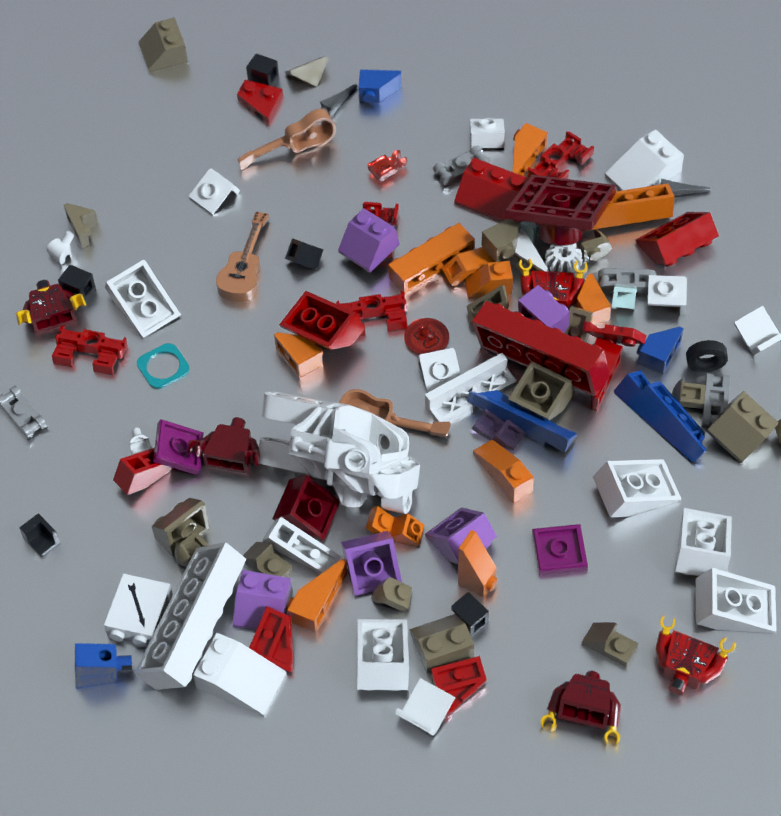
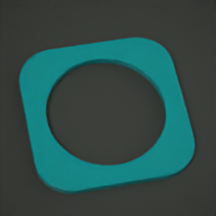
[137,343,190,388]

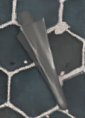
[320,84,357,117]
[652,178,711,196]

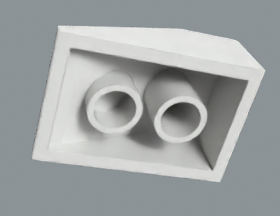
[605,129,684,191]
[105,260,181,339]
[593,459,681,517]
[675,508,732,576]
[696,568,776,633]
[357,619,409,691]
[193,633,287,716]

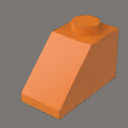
[465,261,513,299]
[576,273,611,325]
[274,332,324,378]

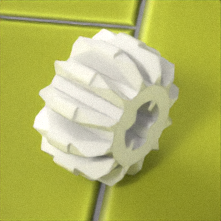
[545,243,583,274]

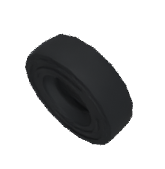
[686,340,728,372]

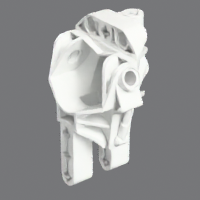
[259,391,420,514]

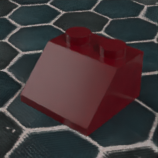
[272,474,340,541]

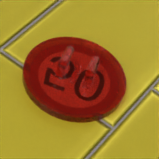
[404,318,449,355]

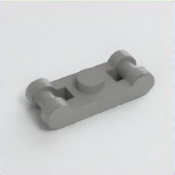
[433,146,491,186]
[598,268,656,295]
[702,373,730,426]
[0,385,48,439]

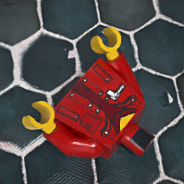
[518,258,588,308]
[655,615,736,695]

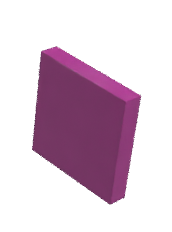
[153,419,204,475]
[532,524,588,575]

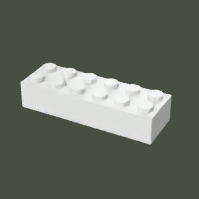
[134,542,246,690]

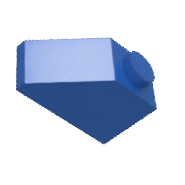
[358,70,402,103]
[636,327,684,374]

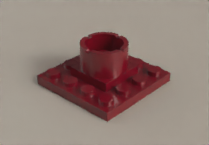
[505,175,616,245]

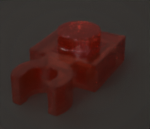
[368,150,407,182]

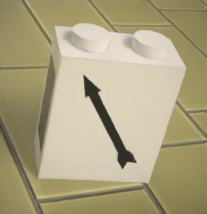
[104,574,173,647]

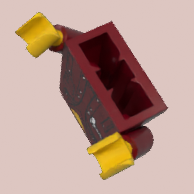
[16,280,87,333]
[540,671,621,747]

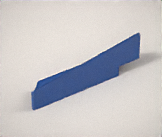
[614,370,706,462]
[467,390,577,453]

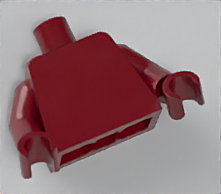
[187,417,260,474]

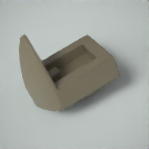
[581,230,612,263]
[672,379,706,409]
[174,531,209,567]
[371,577,412,612]

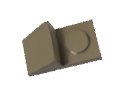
[64,203,98,248]
[467,285,509,325]
[564,306,593,342]
[243,542,293,577]
[581,622,638,667]

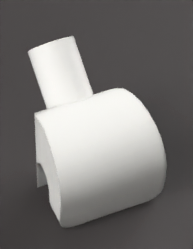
[47,231,74,265]
[130,428,152,455]

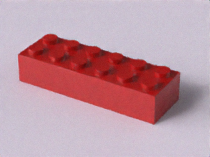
[472,301,610,397]

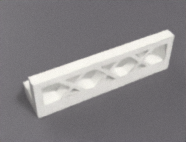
[425,353,517,422]

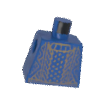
[75,643,132,688]

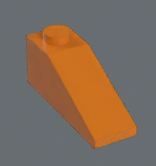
[513,123,548,176]
[473,440,534,503]
[458,530,498,598]
[286,559,348,632]

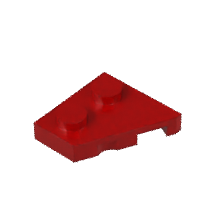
[237,80,283,123]
[583,322,646,347]
[249,606,294,672]
[430,656,487,718]

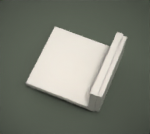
[470,118,505,148]
[189,168,240,214]
[648,275,687,316]
[734,306,781,355]
[418,348,461,393]
[395,678,455,736]

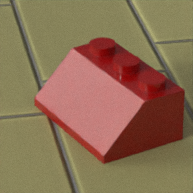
[454,157,529,222]
[635,212,719,267]
[279,291,365,350]

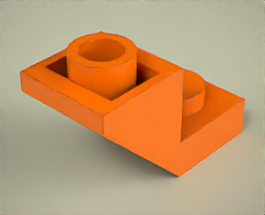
[442,247,495,287]
[366,506,424,546]

